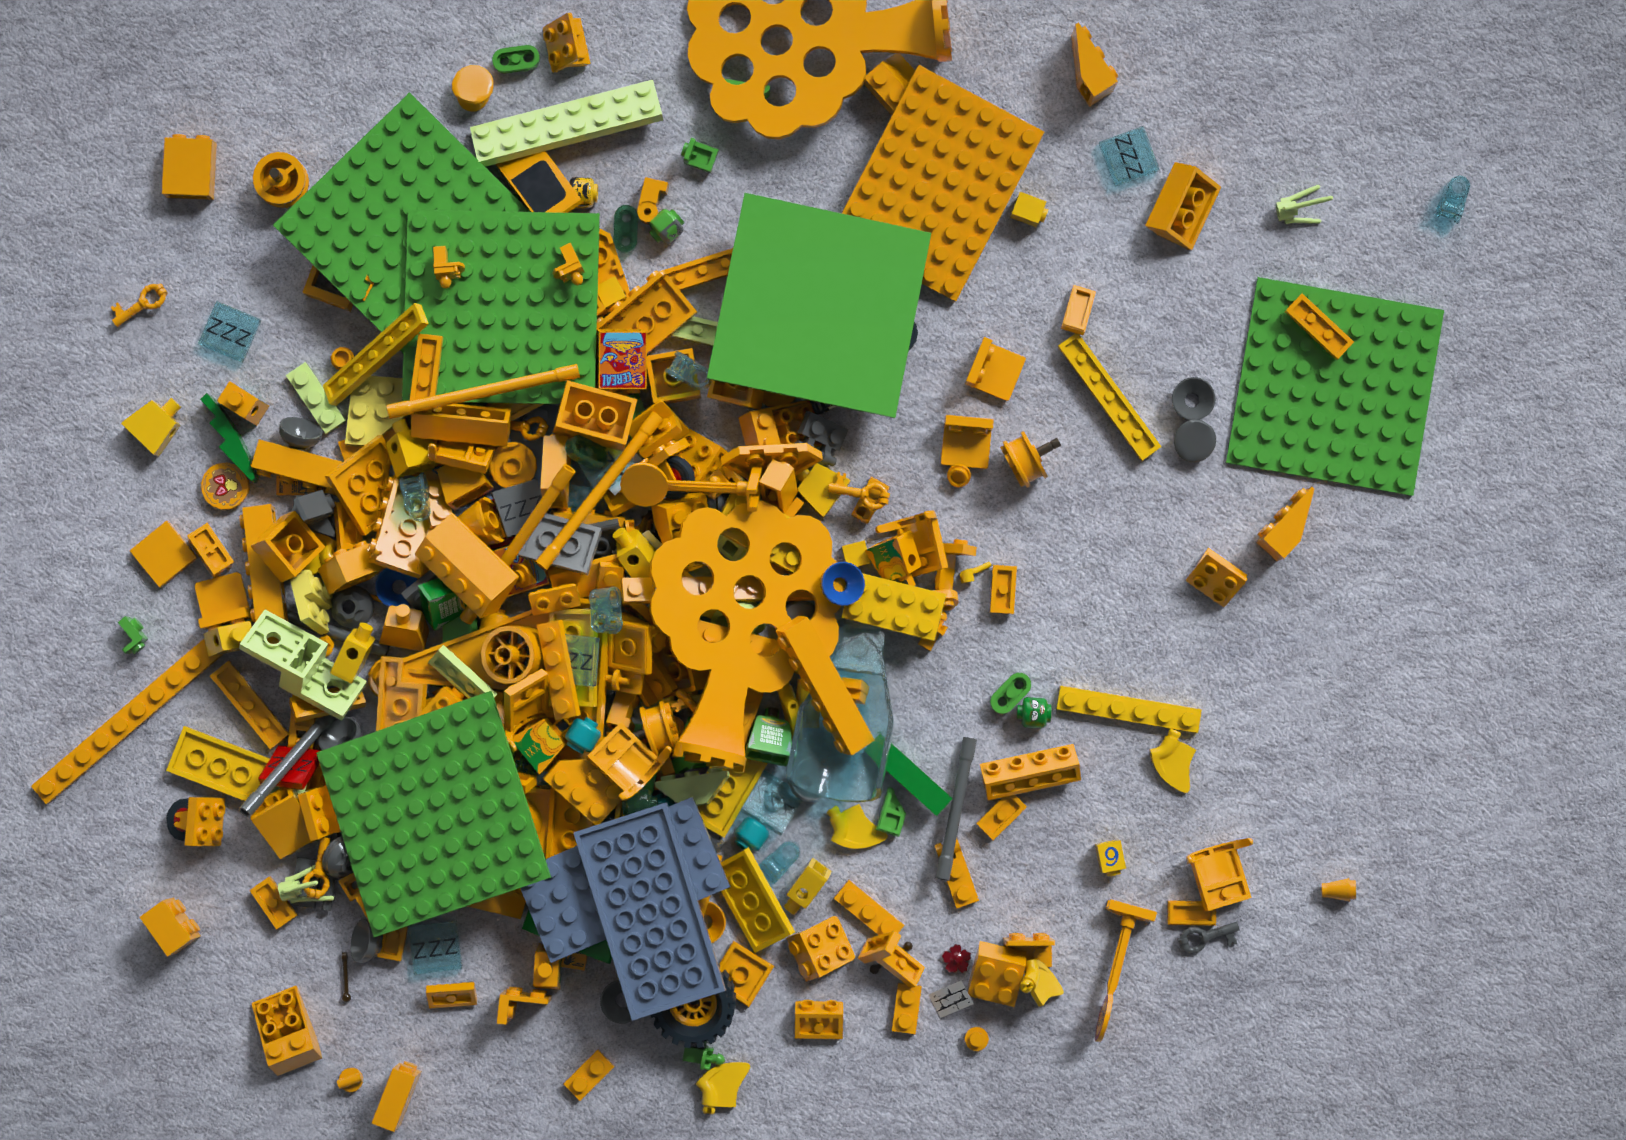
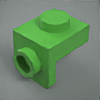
[681,138,719,173]
[118,616,148,654]

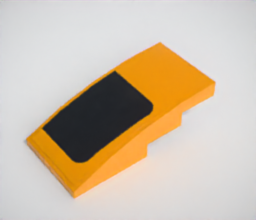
[496,151,583,213]

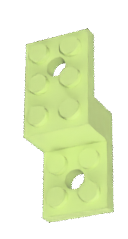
[239,610,367,721]

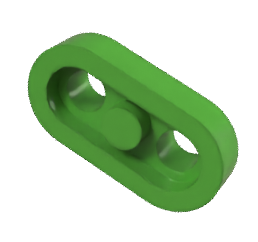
[492,45,540,74]
[990,673,1031,714]

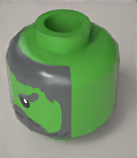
[649,209,684,244]

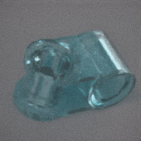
[1435,175,1470,224]
[664,351,712,391]
[399,472,431,522]
[589,586,623,634]
[759,840,801,884]

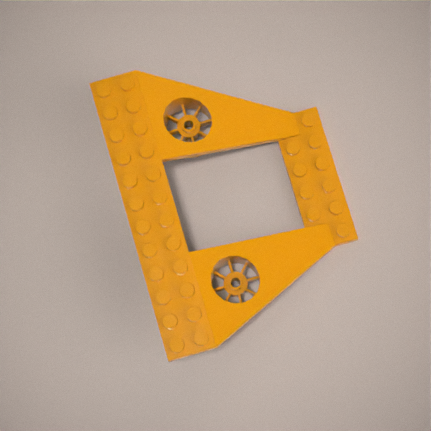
[376,598,613,859]

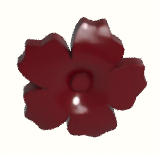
[942,944,971,973]

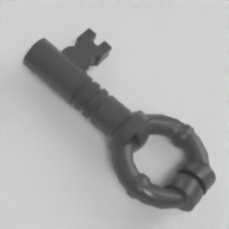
[1178,921,1240,953]

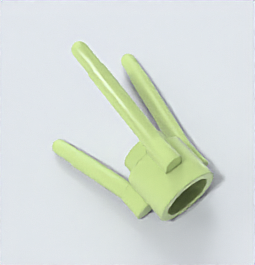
[1276,185,1333,224]
[278,865,334,904]

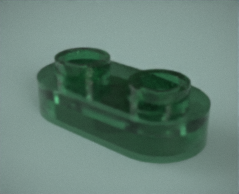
[613,205,638,253]
[565,435,607,470]

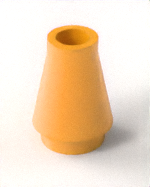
[1322,878,1356,902]

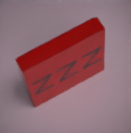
[258,745,321,790]

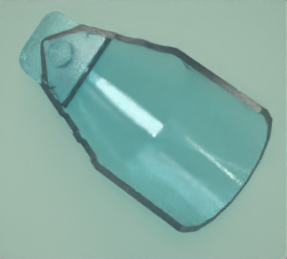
[785,623,895,802]

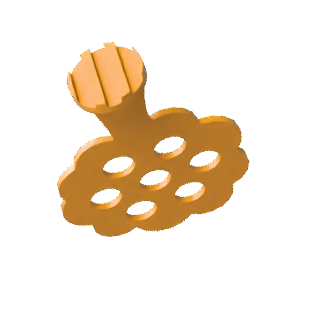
[687,0,952,140]
[649,501,846,773]

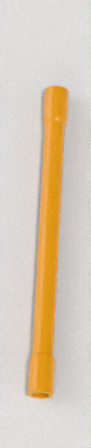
[386,364,580,419]
[535,411,663,571]
[460,464,575,624]

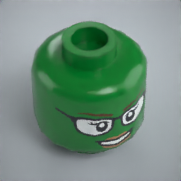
[1017,697,1051,728]

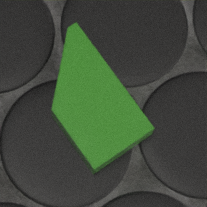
[875,787,906,837]

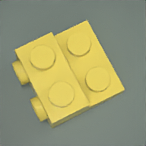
[290,570,333,635]

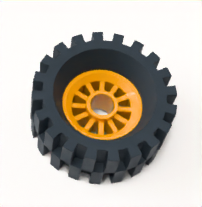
[651,964,736,1048]

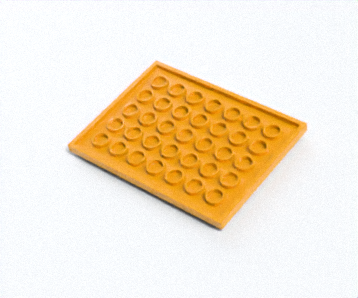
[842,65,1045,301]

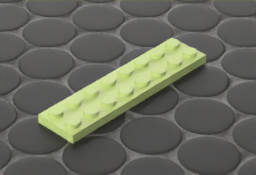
[470,80,663,167]

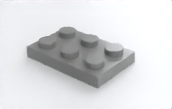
[518,510,602,576]

